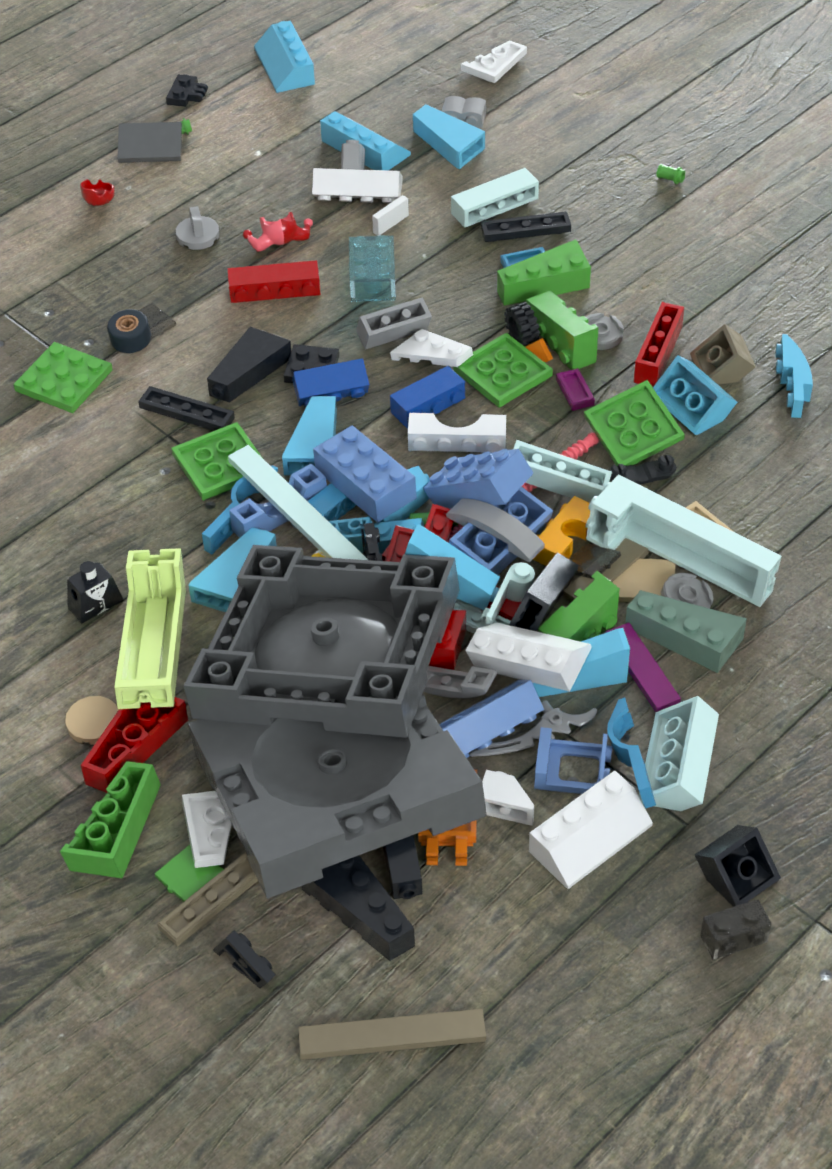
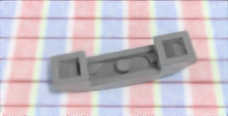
[446,499,545,562]
[423,666,497,698]

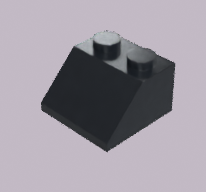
[695,825,781,909]

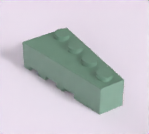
[625,590,747,673]

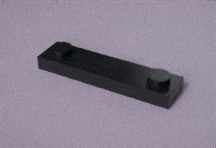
[481,211,571,242]
[138,386,235,431]

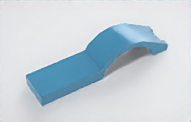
[202,465,278,555]
[607,698,656,808]

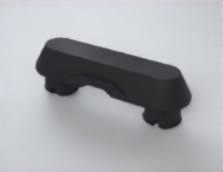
[609,455,677,485]

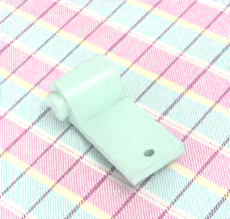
[480,562,535,626]

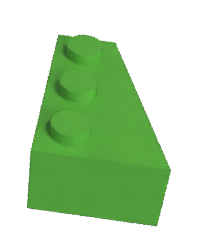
[538,571,620,642]

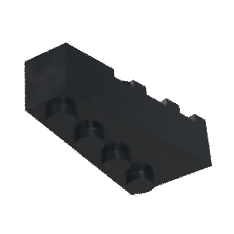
[302,855,415,961]

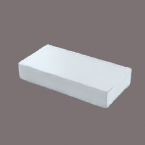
[372,195,409,236]

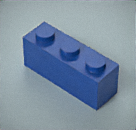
[292,358,369,407]
[390,366,465,429]

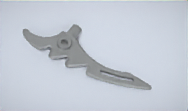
[469,700,597,757]

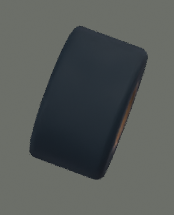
[107,309,151,353]

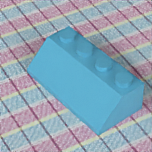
[254,21,315,93]
[320,111,411,171]

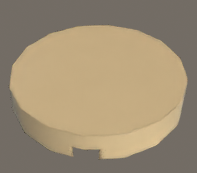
[65,696,118,745]

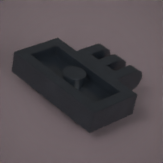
[166,74,208,107]

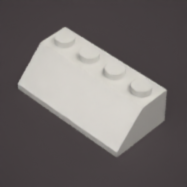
[312,168,403,203]
[465,622,592,692]
[529,771,653,889]

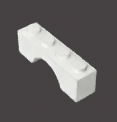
[408,413,506,453]

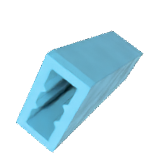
[412,104,485,169]
[282,396,337,475]
[405,524,500,610]
[188,527,277,612]
[532,628,630,697]

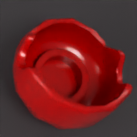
[80,179,115,206]

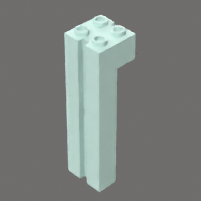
[586,474,782,607]

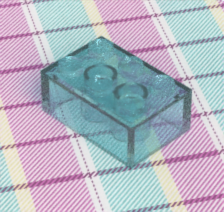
[349,235,396,302]

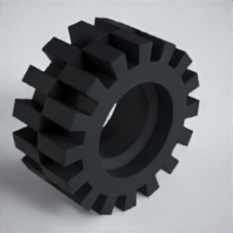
[504,302,540,346]

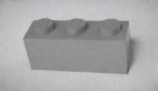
[356,297,432,350]

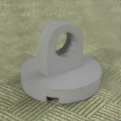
[176,206,219,250]

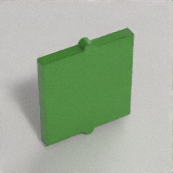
[155,845,224,902]

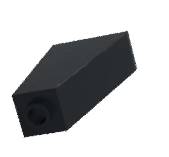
[207,327,291,403]
[509,552,579,632]
[383,835,423,899]

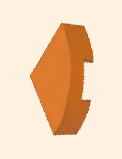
[525,338,553,362]

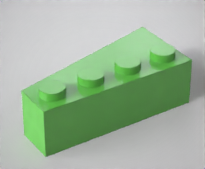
[497,239,591,306]
[526,291,599,370]
[60,761,161,878]

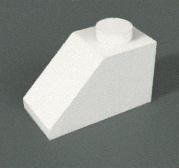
[482,770,534,826]

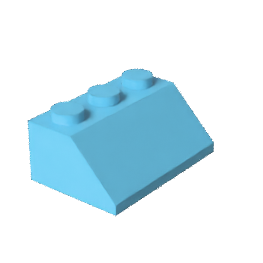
[653,355,738,435]

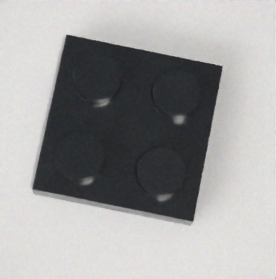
[284,344,339,383]

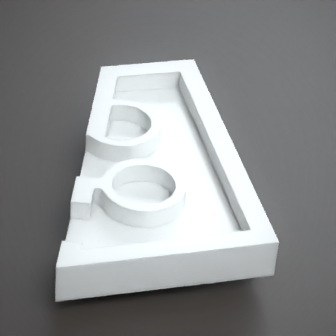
[461,41,527,83]
[390,329,473,367]
[182,791,232,868]

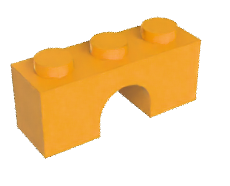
[533,496,590,566]

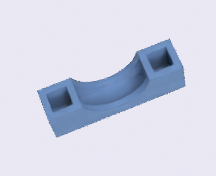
[229,464,327,538]

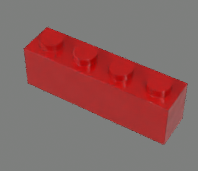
[227,260,321,303]
[634,302,684,387]

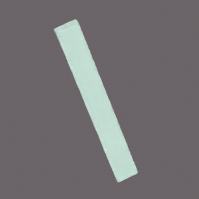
[228,445,368,560]

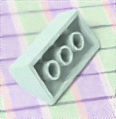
[638,696,719,811]

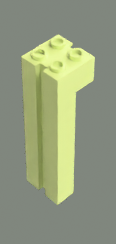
[115,548,186,709]

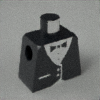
[67,561,124,624]

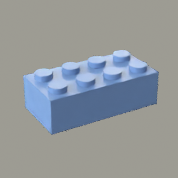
[313,425,417,523]
[423,449,533,509]
[449,487,553,575]

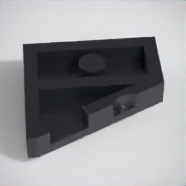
[360,523,383,561]
[213,930,276,988]

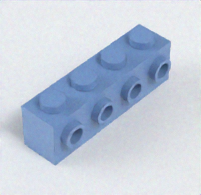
[439,680,544,758]

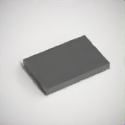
[117,122,182,163]

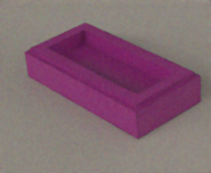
[556,369,595,411]

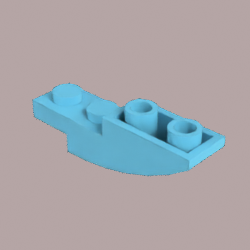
[775,334,813,418]
[329,517,424,554]

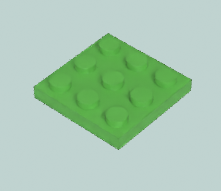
[453,333,553,408]
[13,342,113,413]
[584,380,685,466]
[171,422,262,500]

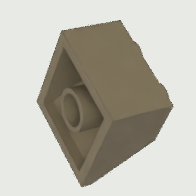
[690,324,756,385]

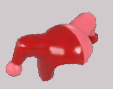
[243,212,313,252]

